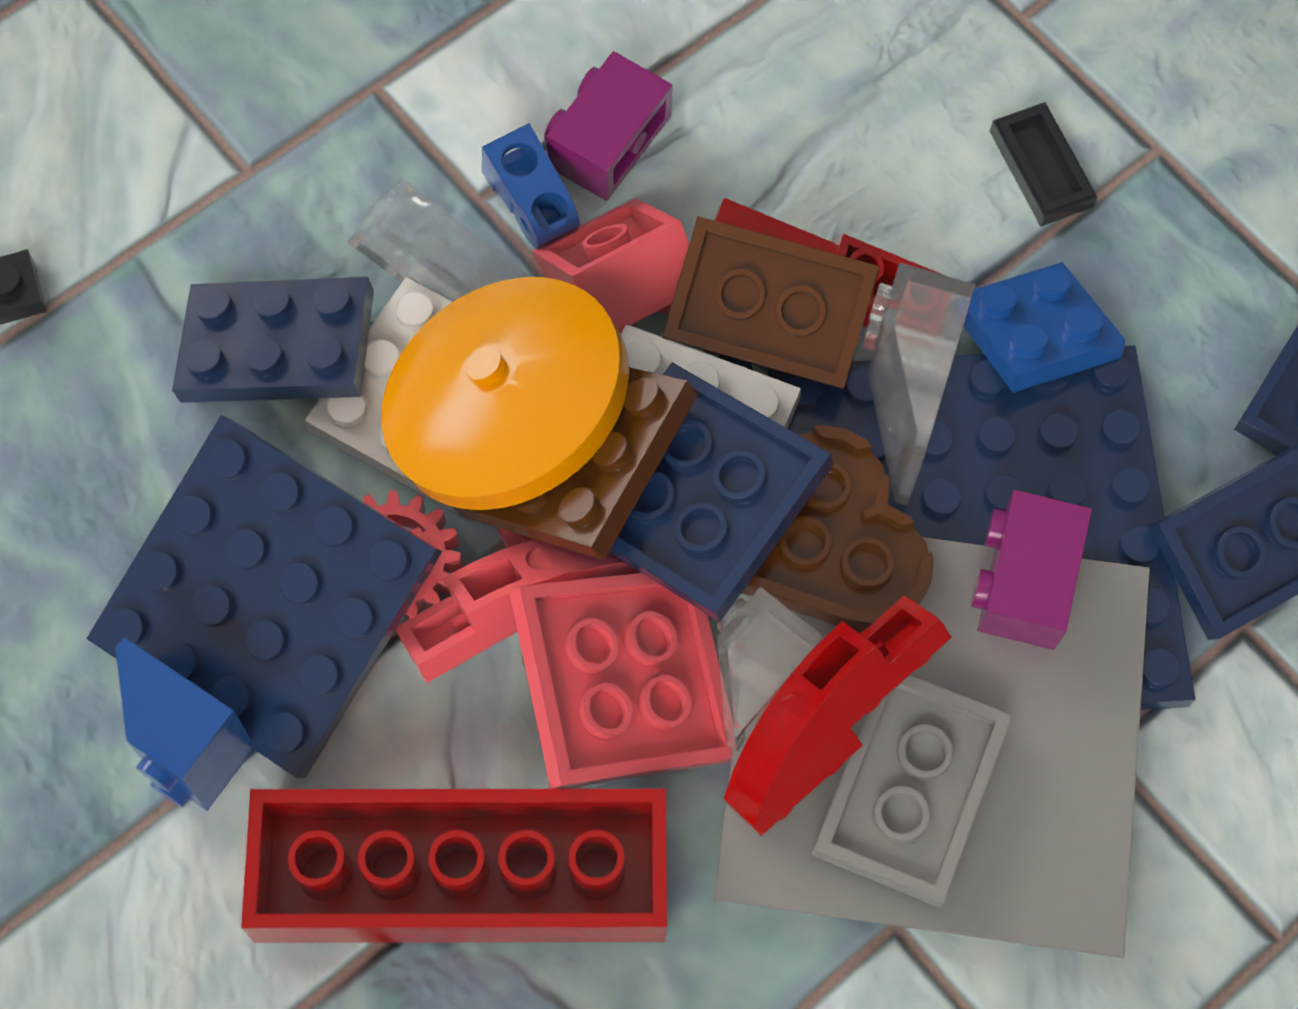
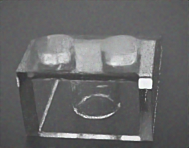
[862,263,975,506]

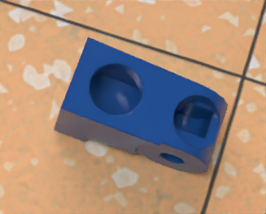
[482,123,580,249]

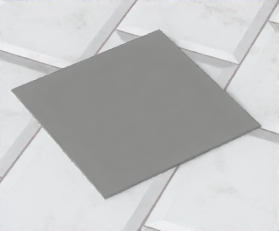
[713,537,1150,959]

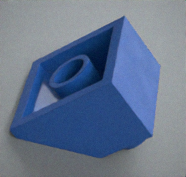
[115,637,253,811]

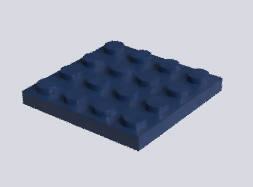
[86,415,443,778]

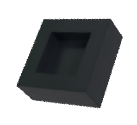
[0,249,47,325]

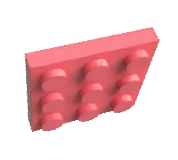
[510,573,735,789]

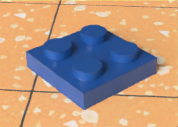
[953,262,1126,393]

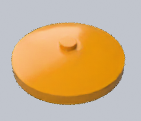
[381,277,629,510]

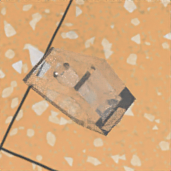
[717,587,823,754]

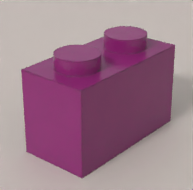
[544,51,673,201]
[971,490,1092,650]

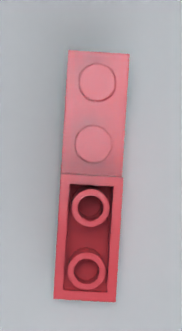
[395,539,641,683]

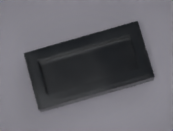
[989,102,1098,227]

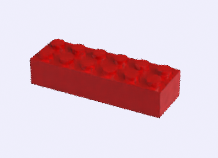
[241,789,667,943]

